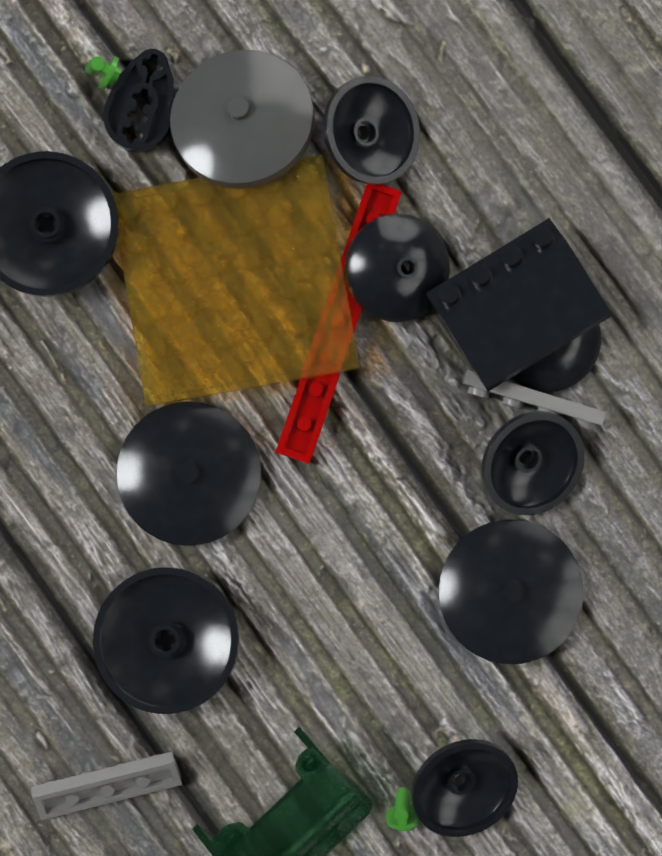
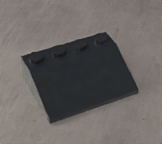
[426,218,612,392]

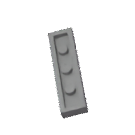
[462,370,607,431]
[31,751,182,820]

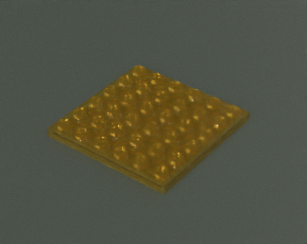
[112,155,360,407]

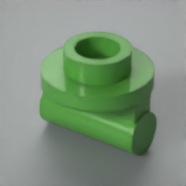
[85,56,122,90]
[386,787,421,831]

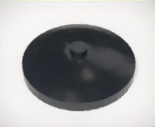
[0,151,119,297]
[117,401,261,546]
[438,520,583,664]
[93,567,239,714]

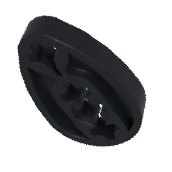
[103,49,175,153]

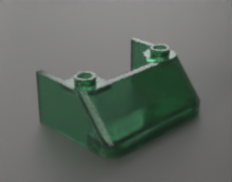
[192,727,373,856]

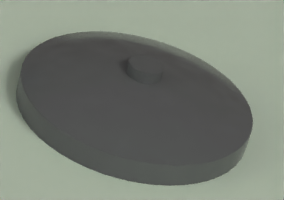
[170,50,315,189]

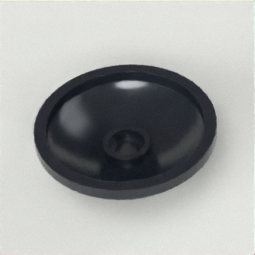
[323,76,420,185]
[345,214,450,322]
[511,324,601,392]
[481,411,584,515]
[411,739,518,837]

